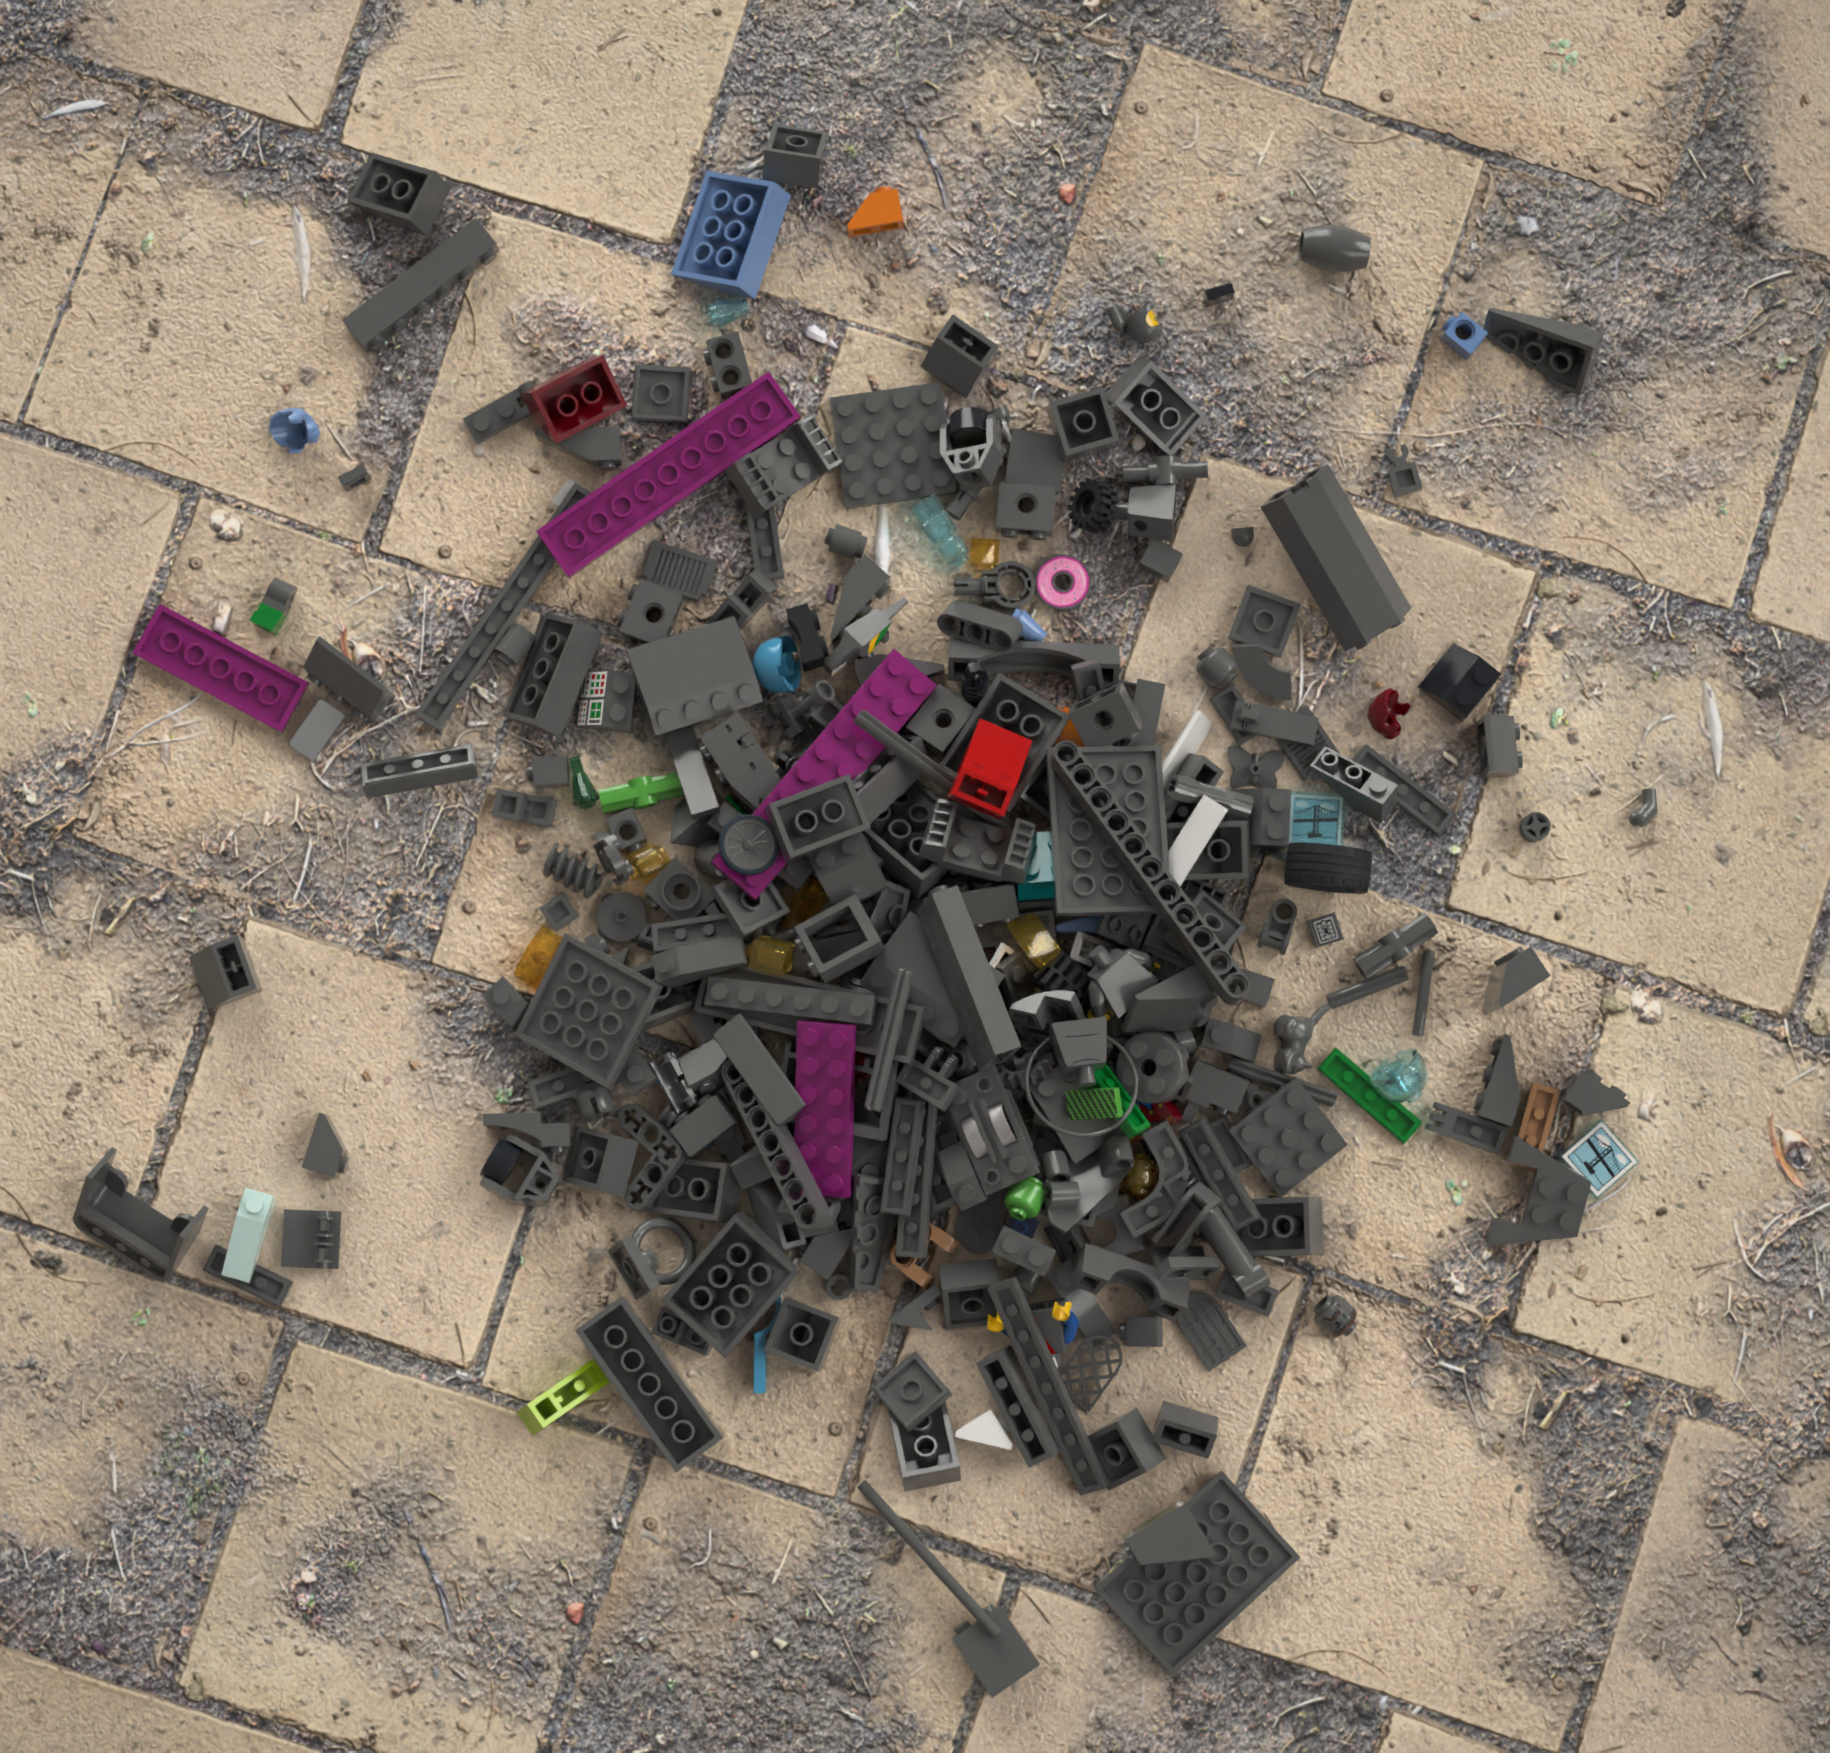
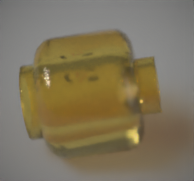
[629,843,671,885]
[1121,1154,1158,1198]

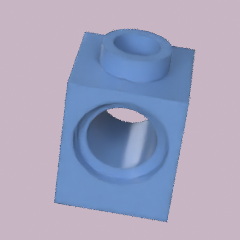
[1441,312,1488,360]

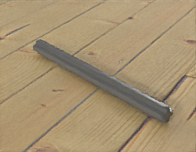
[854,710,1015,831]

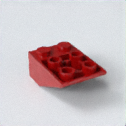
[947,718,1032,820]

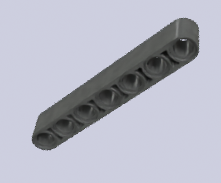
[722,1059,832,1232]

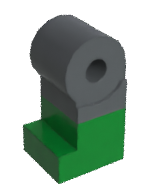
[249,577,297,636]

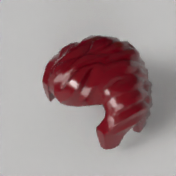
[1367,688,1411,740]

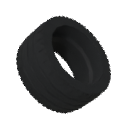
[1284,842,1372,894]

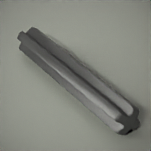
[1227,1057,1337,1107]

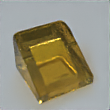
[970,538,1000,568]

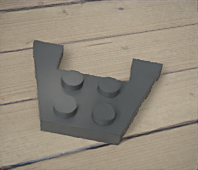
[1485,1135,1592,1245]

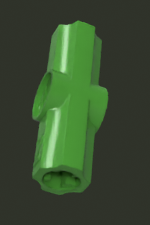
[598,772,685,814]

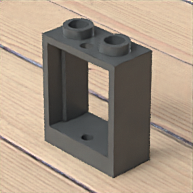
[794,894,886,984]

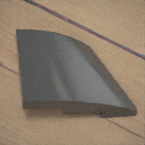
[1008,990,1087,1041]

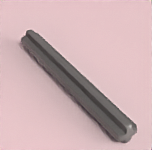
[864,968,913,1111]

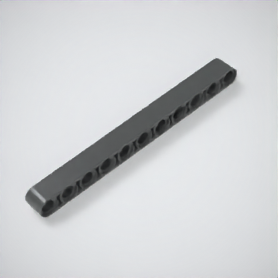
[1050,741,1250,1005]

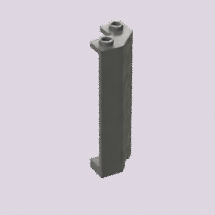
[1261,464,1411,651]

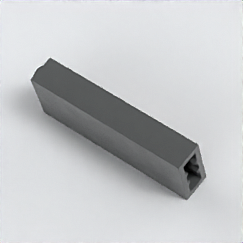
[916,885,1021,1070]

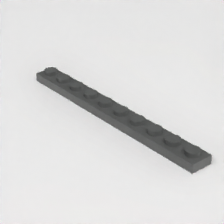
[415,482,591,731]

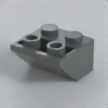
[920,315,999,399]
[189,935,263,1011]

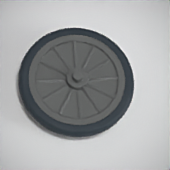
[718,814,779,875]

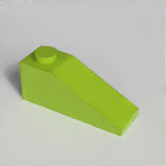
[517,1359,610,1436]

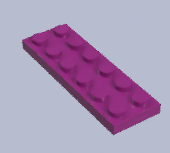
[132,604,310,733]
[794,1020,856,1198]

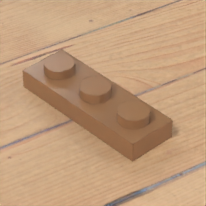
[1508,1082,1561,1172]

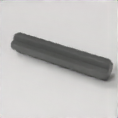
[1326,966,1409,1009]

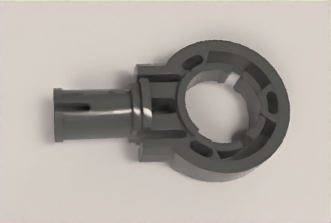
[953,561,1035,611]

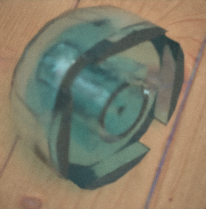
[1370,1048,1429,1103]

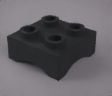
[786,603,829,672]

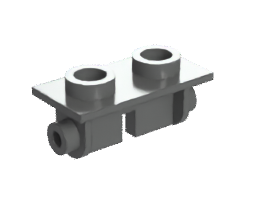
[650,1051,700,1114]

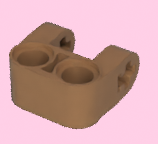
[888,1223,960,1290]

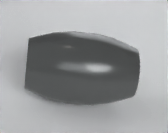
[1298,225,1371,272]

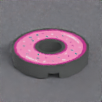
[1035,554,1091,611]

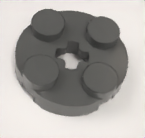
[591,830,634,886]

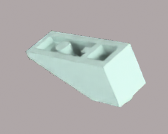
[221,1188,276,1283]

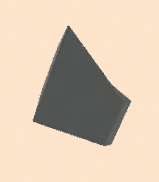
[670,798,720,847]

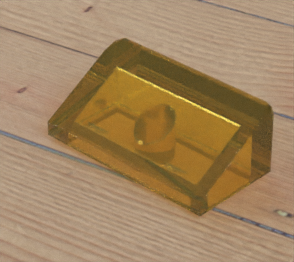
[1006,913,1061,969]

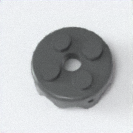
[1115,1031,1189,1104]

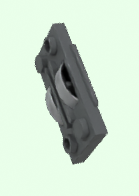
[949,1066,1041,1196]

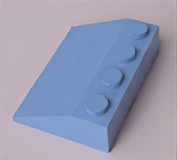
[671,171,791,299]

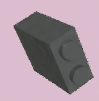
[952,1604,1040,1698]

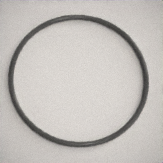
[1024,1036,1138,1138]

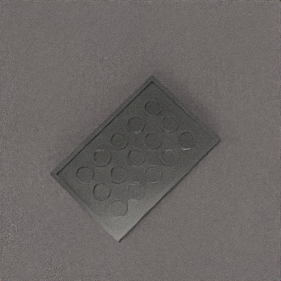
[1046,745,1171,916]
[1094,1470,1300,1676]

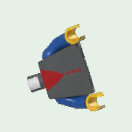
[987,1298,1080,1367]

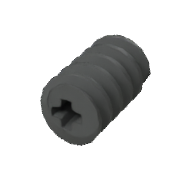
[543,842,607,899]

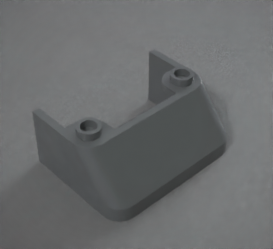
[73,1147,209,1281]

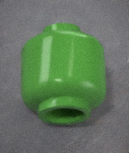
[1004,1177,1046,1221]

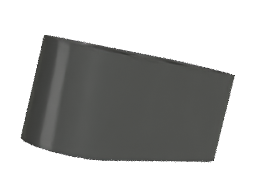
[937,600,1023,652]

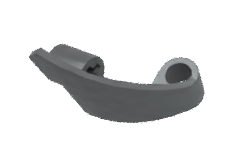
[1041,1136,1134,1234]

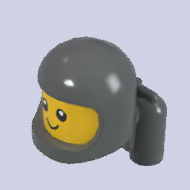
[1106,304,1161,343]

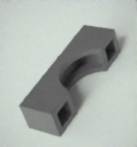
[1070,1243,1190,1322]

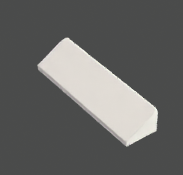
[1162,710,1213,792]
[1168,795,1228,900]

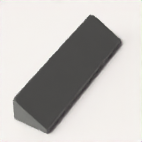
[361,744,478,798]
[713,1013,806,1126]

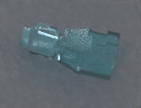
[912,493,970,568]

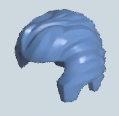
[269,408,321,454]

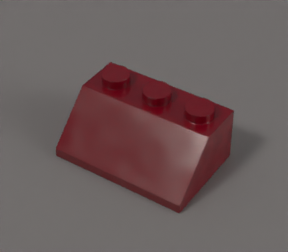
[521,355,628,444]

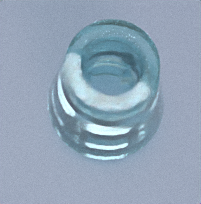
[706,298,750,327]

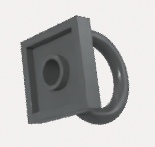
[711,879,790,944]
[607,1217,696,1300]

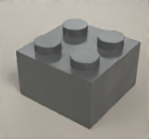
[1046,387,1120,462]

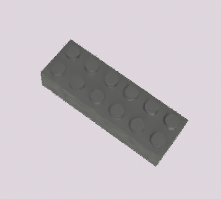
[575,1296,725,1472]

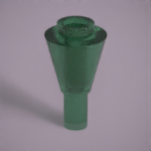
[569,756,600,809]

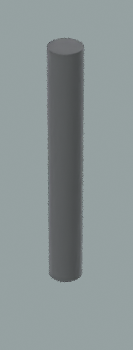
[1412,950,1435,1036]

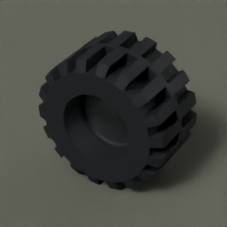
[1028,947,1091,1015]

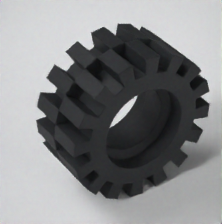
[1068,479,1119,533]

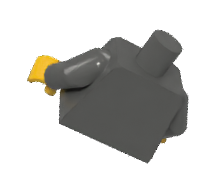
[1087,945,1161,1020]

